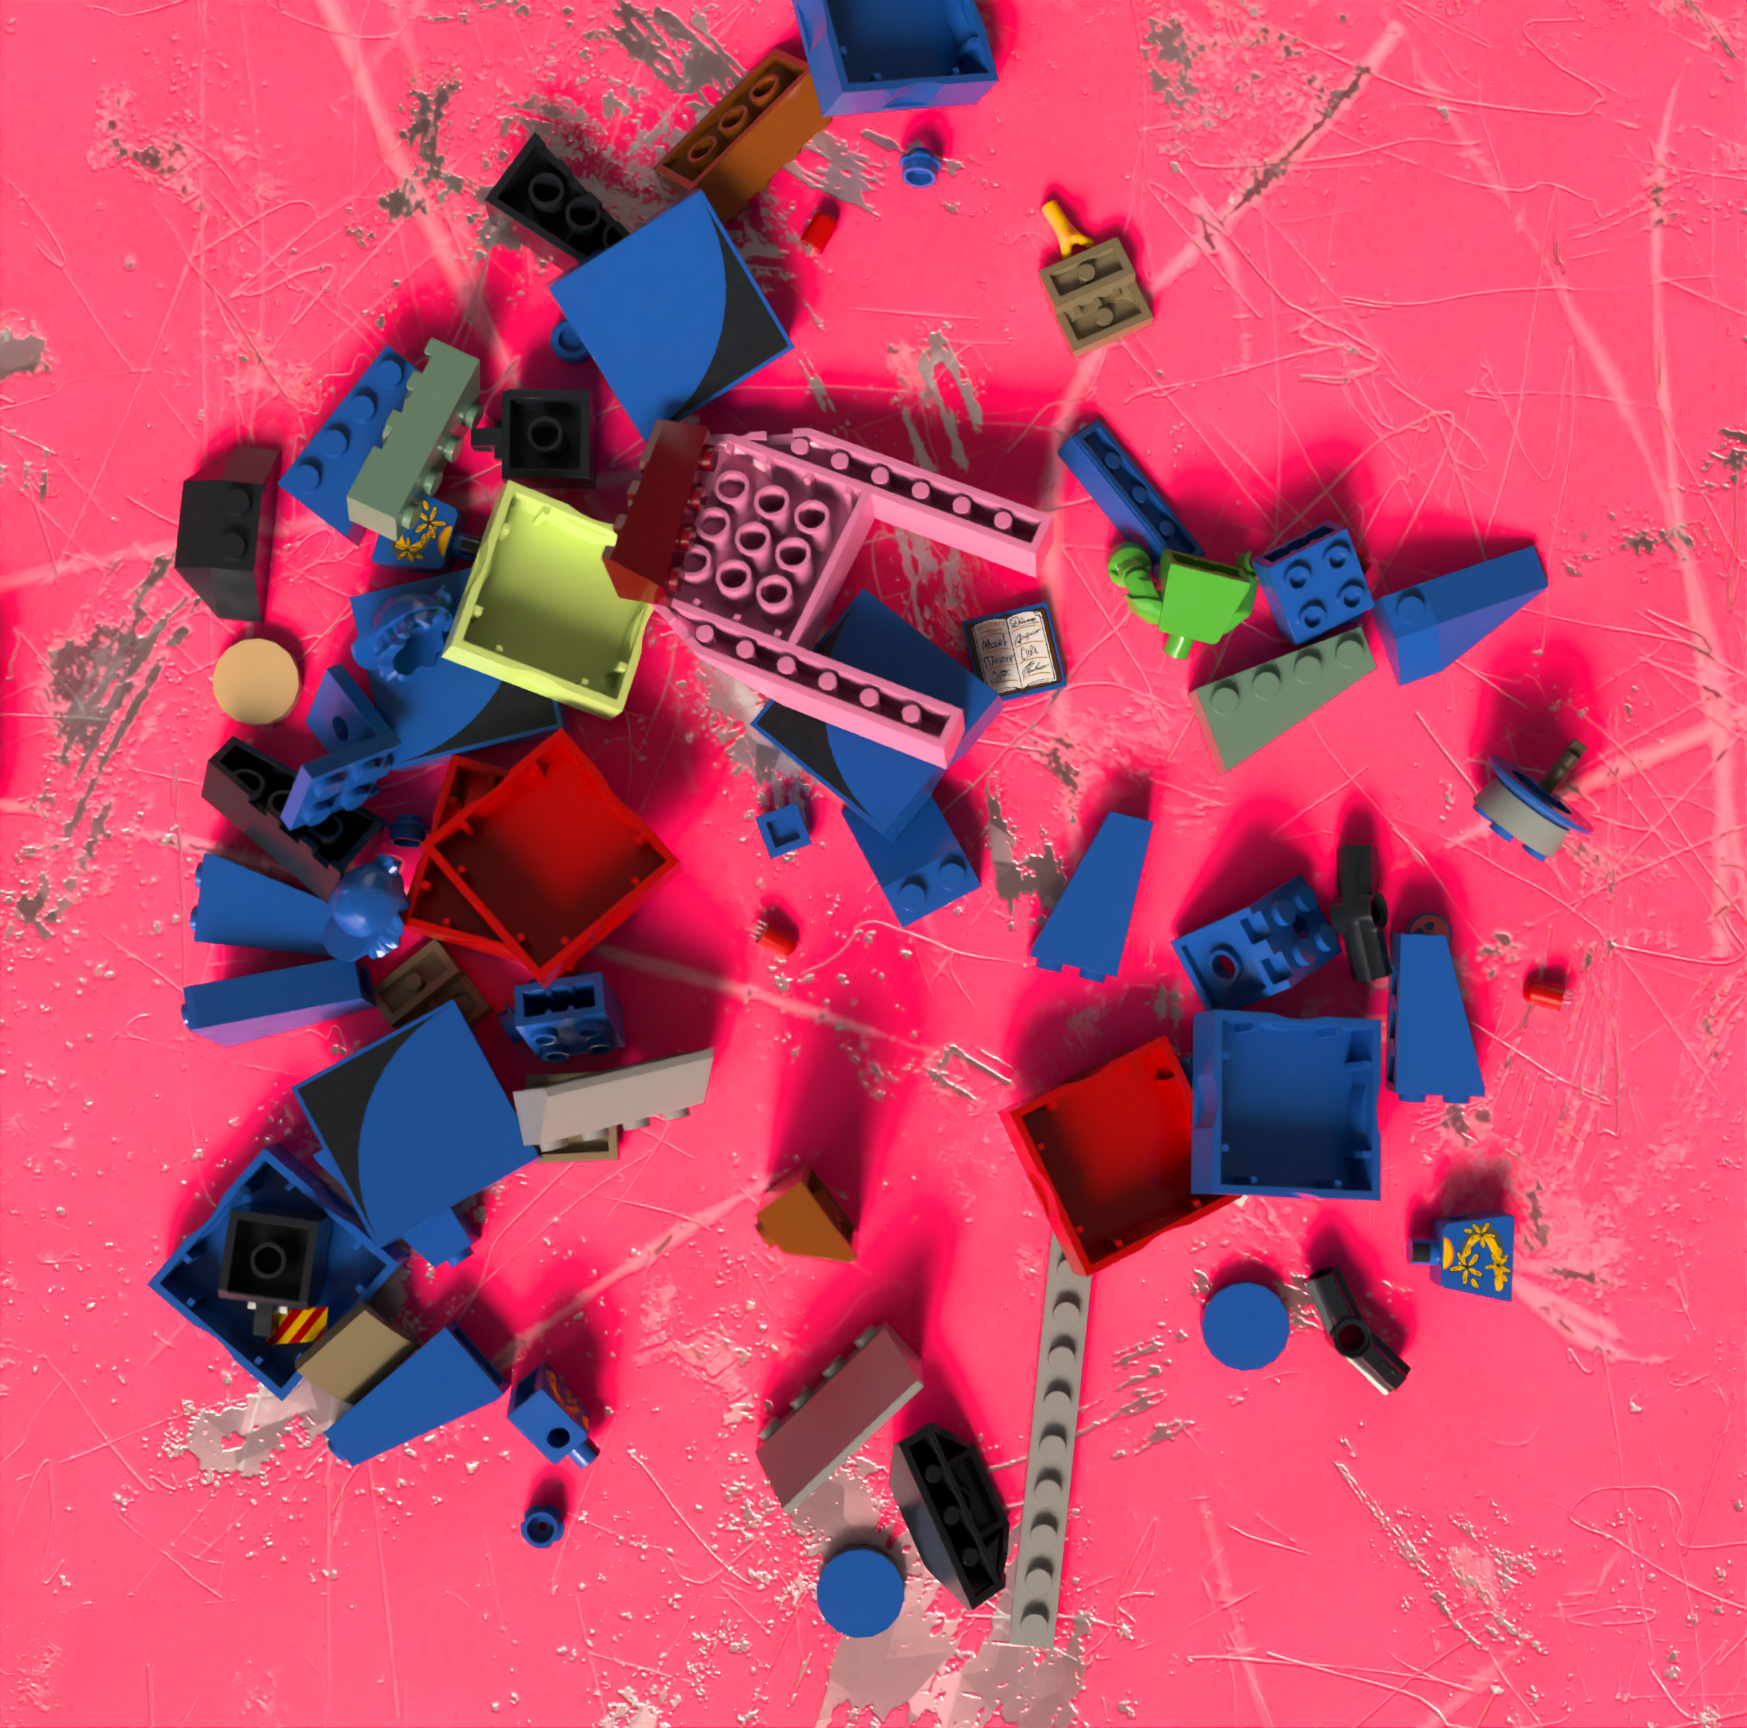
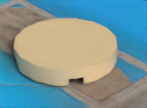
[212,638,303,726]

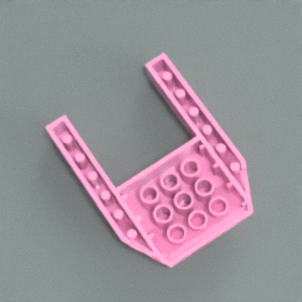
[651,428,1054,769]

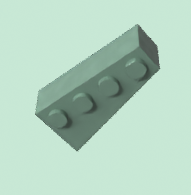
[346,337,484,542]
[1188,626,1377,776]

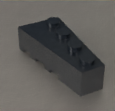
[484,132,630,271]
[201,736,387,905]

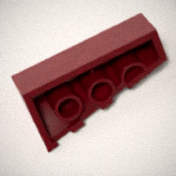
[601,419,718,607]

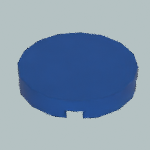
[1200,1280,1290,1371]
[816,1545,904,1638]

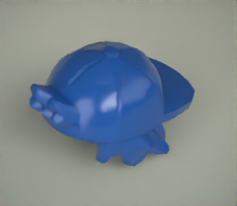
[351,584,455,683]
[322,852,411,962]

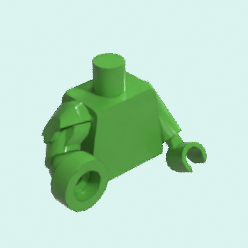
[1106,541,1259,660]

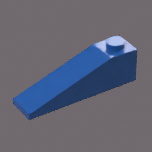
[1370,545,1549,687]

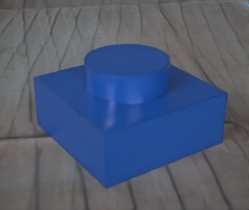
[755,803,812,860]

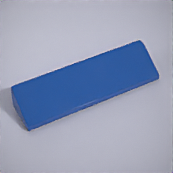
[1057,419,1206,579]

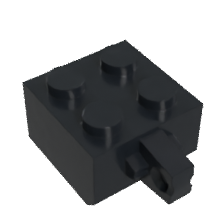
[471,389,597,489]
[218,1202,332,1337]

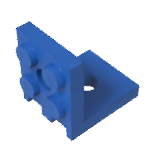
[280,664,402,831]
[1171,874,1343,1011]

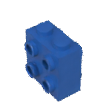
[1251,520,1375,646]
[514,970,626,1062]

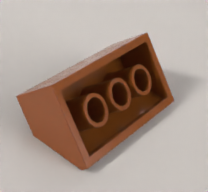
[652,48,833,225]
[754,1161,859,1263]

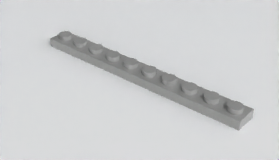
[1008,1228,1092,1649]

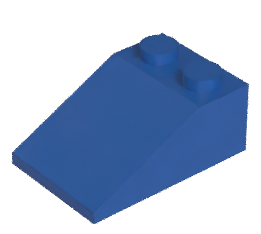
[841,795,981,928]

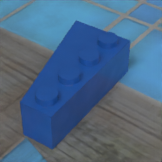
[277,345,422,547]

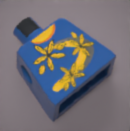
[371,495,482,575]
[1406,1210,1515,1301]
[506,1360,600,1469]

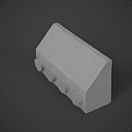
[513,1048,714,1152]

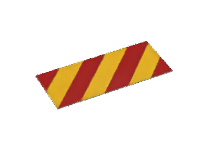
[266,1306,329,1345]

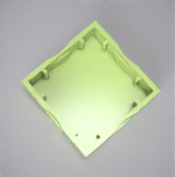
[441,480,655,721]

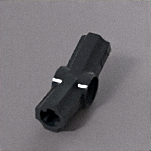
[1329,844,1393,982]
[1303,1265,1411,1396]

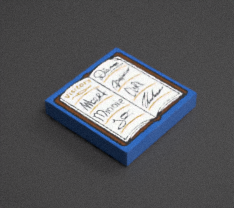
[961,602,1067,703]

